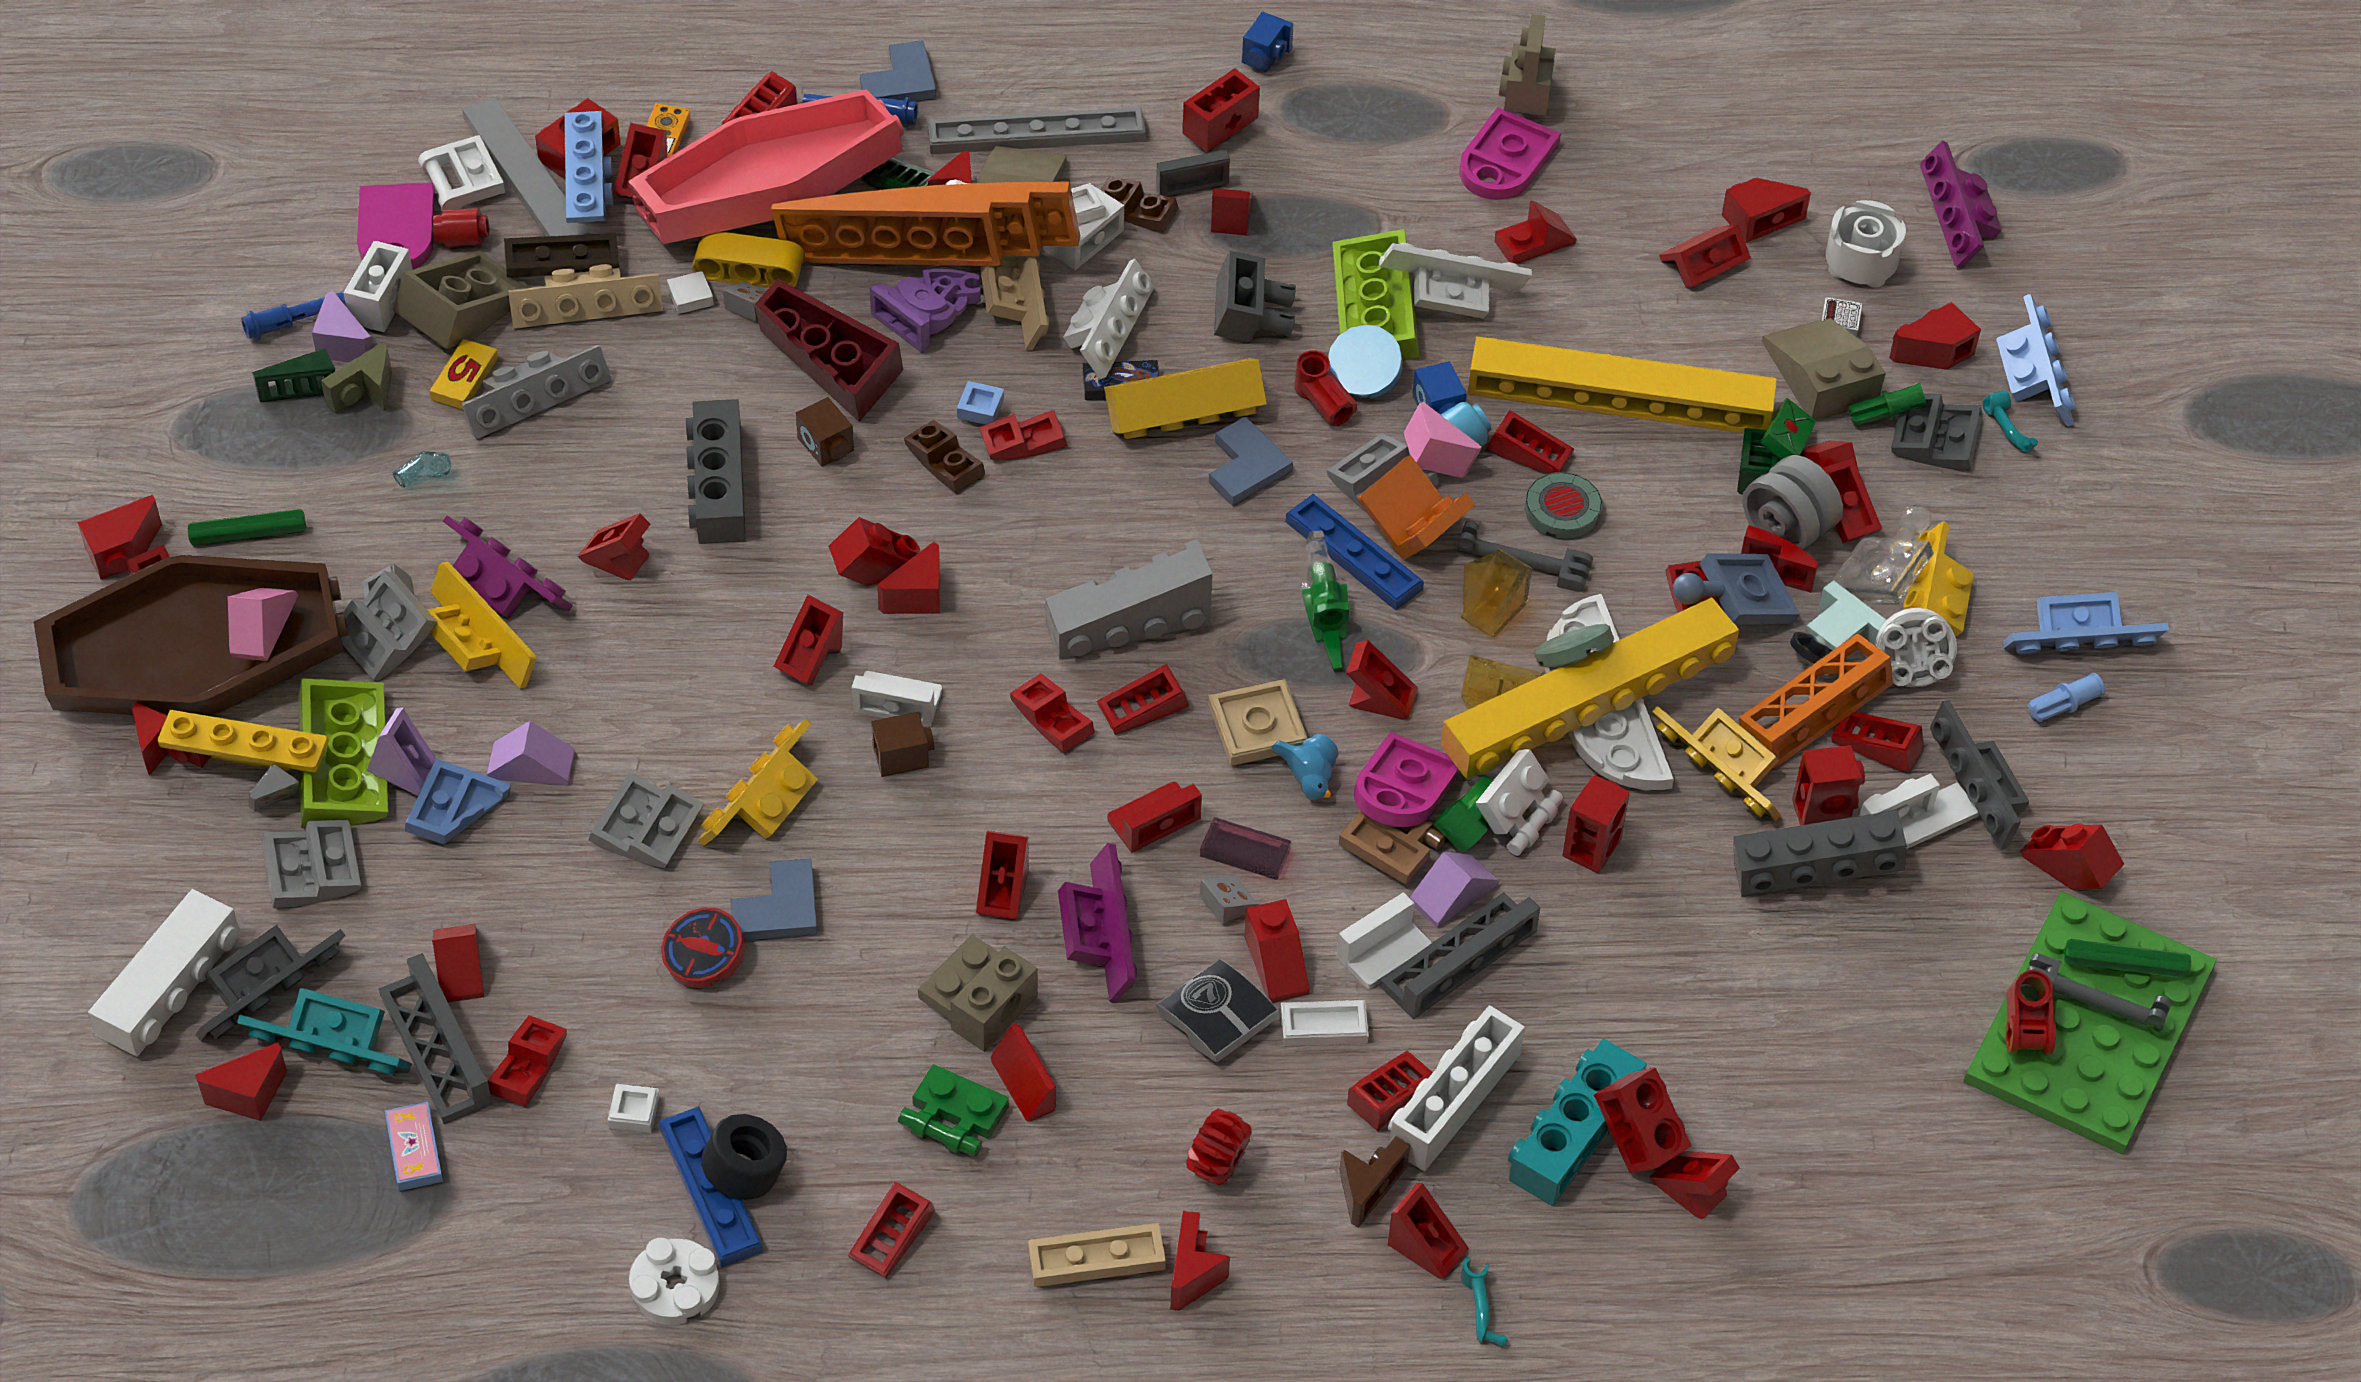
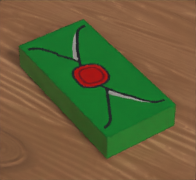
[1761,398,1816,460]

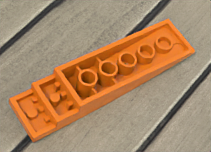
[771,182,1081,266]

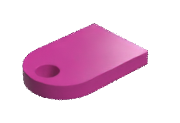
[1459,107,1561,200]
[357,183,435,270]
[1353,731,1461,827]

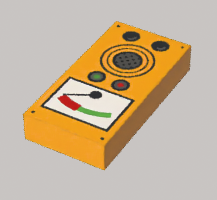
[646,103,691,157]

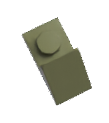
[321,342,392,414]

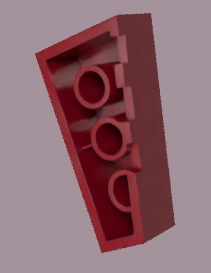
[755,278,904,422]

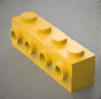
[1104,358,1267,439]

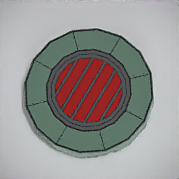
[1524,472,1602,540]

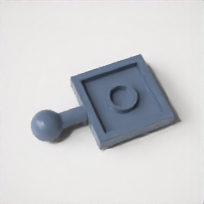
[1673,553,1800,625]

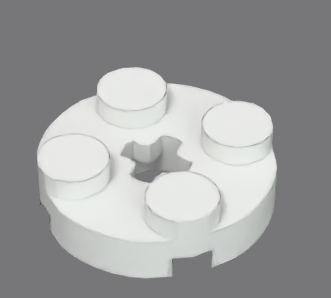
[629,1237,720,1326]

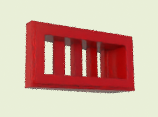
[722,71,797,125]
[1486,410,1574,474]
[1096,664,1189,735]
[1831,712,1924,772]
[1347,1050,1433,1131]
[848,1181,935,1279]

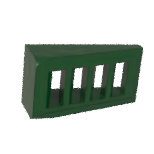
[862,158,935,190]
[252,348,335,402]
[1737,428,1780,495]

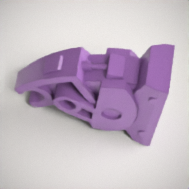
[870,269,981,353]

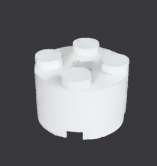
[1826,200,1906,288]

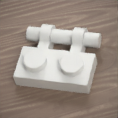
[1475,749,1563,856]

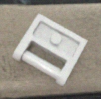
[418,135,505,211]

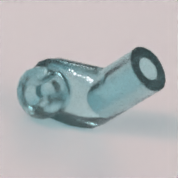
[392,451,452,488]

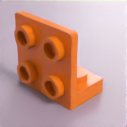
[1358,456,1475,560]

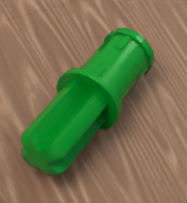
[1849,383,1927,426]

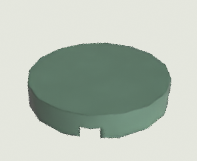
[1534,624,1614,668]

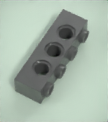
[686,399,746,544]

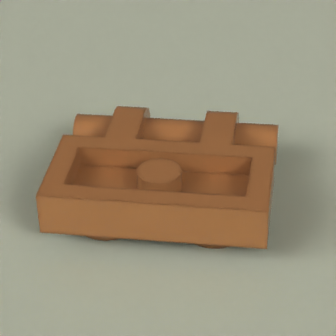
[1338,803,1446,885]

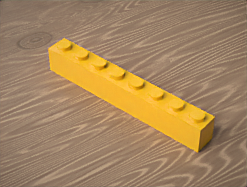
[1468,336,1777,433]
[1440,597,1739,780]

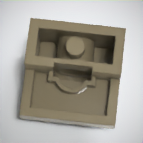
[1499,14,1556,116]
[918,934,1038,1052]

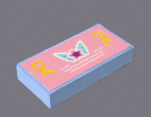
[384,1101,443,1191]

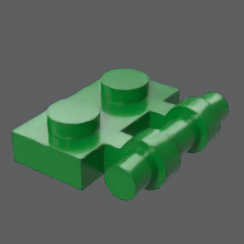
[898,1064,1009,1157]

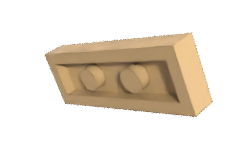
[1027,1223,1166,1287]

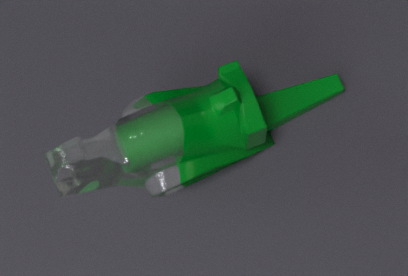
[1300,530,1350,672]

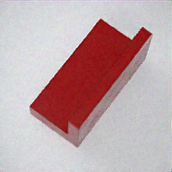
[1659,224,1751,287]
[1107,781,1202,853]

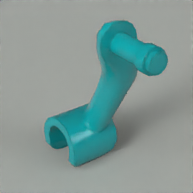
[1983,391,2038,452]
[1461,1257,1508,1347]

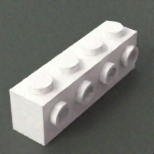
[88,889,240,1057]
[1388,1005,1525,1172]

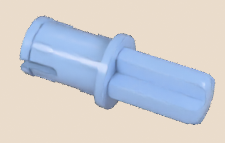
[2028,673,2105,722]

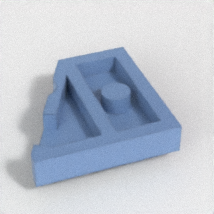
[405,759,511,844]

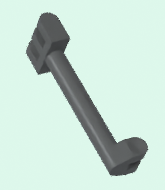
[1458,521,1593,592]
[2020,954,2172,1031]

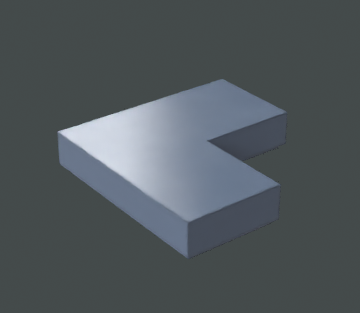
[860,40,936,101]
[1209,416,1293,506]
[730,858,817,940]

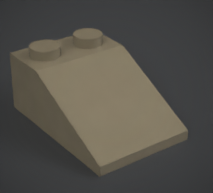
[978,145,1067,183]
[393,250,532,349]
[1762,319,1886,420]

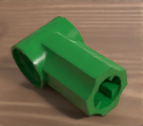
[1433,776,1494,854]

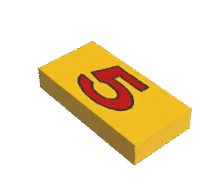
[429,339,499,409]

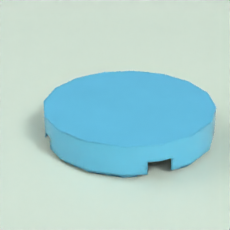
[1328,325,1403,399]

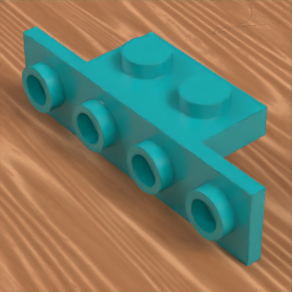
[237,988,412,1075]

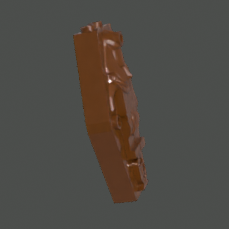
[34,555,348,716]

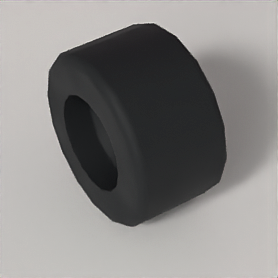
[701,1114,787,1200]

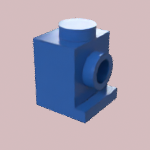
[1242,11,1294,72]

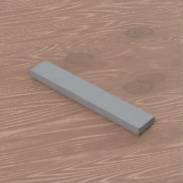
[462,97,590,236]
[928,107,1146,154]

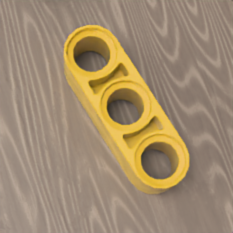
[692,232,805,288]

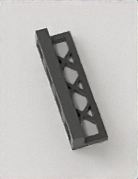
[1380,892,1541,1019]
[379,953,492,1124]

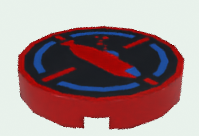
[661,907,746,988]

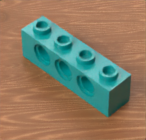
[1508,1038,1647,1207]

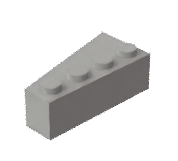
[1045,538,1213,659]

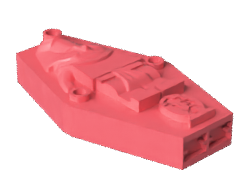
[628,89,904,244]

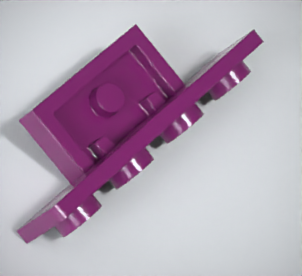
[1920,140,2002,268]
[442,515,573,618]
[1058,843,1137,1003]

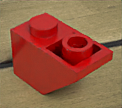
[1889,302,1981,370]
[828,517,920,586]
[2020,823,2124,890]

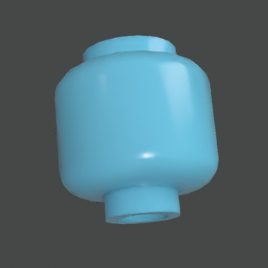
[1441,402,1492,446]

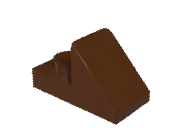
[1339,1136,1410,1228]

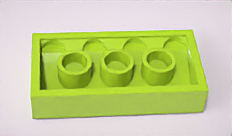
[1332,229,1420,360]
[298,678,388,828]

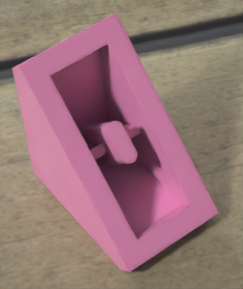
[1404,402,1482,478]
[228,588,299,661]

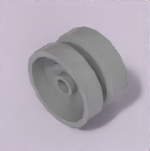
[1742,455,1843,550]

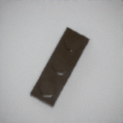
[504,233,619,277]

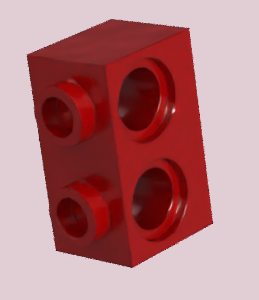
[1562,774,1630,874]
[1594,1067,1692,1173]

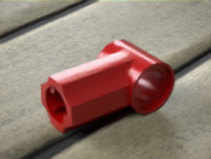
[1294,350,1357,427]

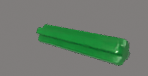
[188,509,306,546]
[2064,939,2191,978]

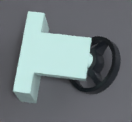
[1790,580,1886,664]

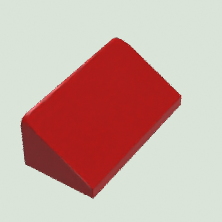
[991,1023,1056,1122]

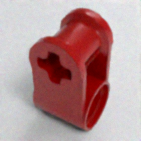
[2005,970,2056,1055]

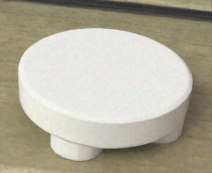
[1875,608,1957,687]

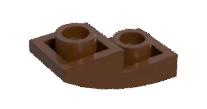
[1100,176,1179,232]
[904,420,985,493]

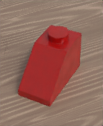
[1722,177,1811,243]
[77,495,162,579]
[1244,899,1310,1003]

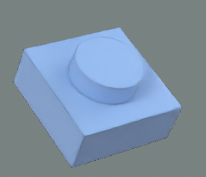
[957,381,1004,425]

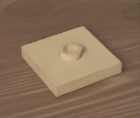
[1208,679,1308,766]

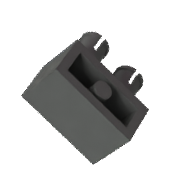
[1214,250,1296,343]

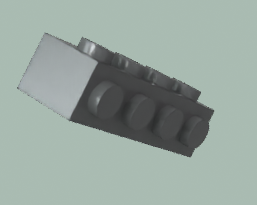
[1733,810,1907,897]

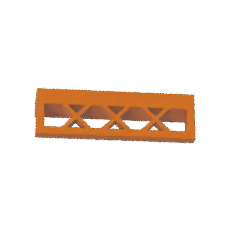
[1739,633,1893,769]

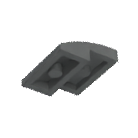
[1891,394,1983,470]

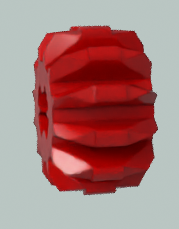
[1186,1108,1252,1186]

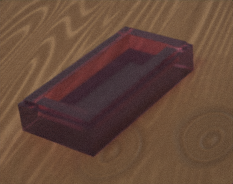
[1200,817,1291,880]

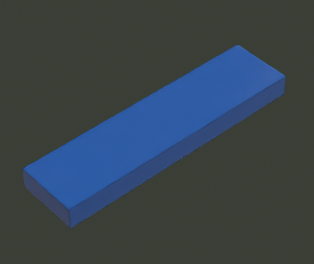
[1285,494,1424,610]
[659,1106,763,1268]

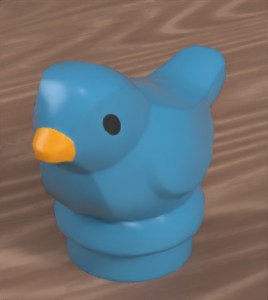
[1272,734,1339,800]

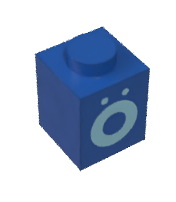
[1412,361,1467,415]

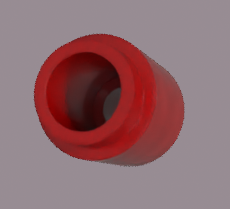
[433,208,490,247]

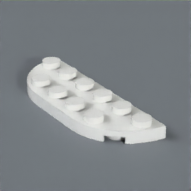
[1545,594,1674,791]

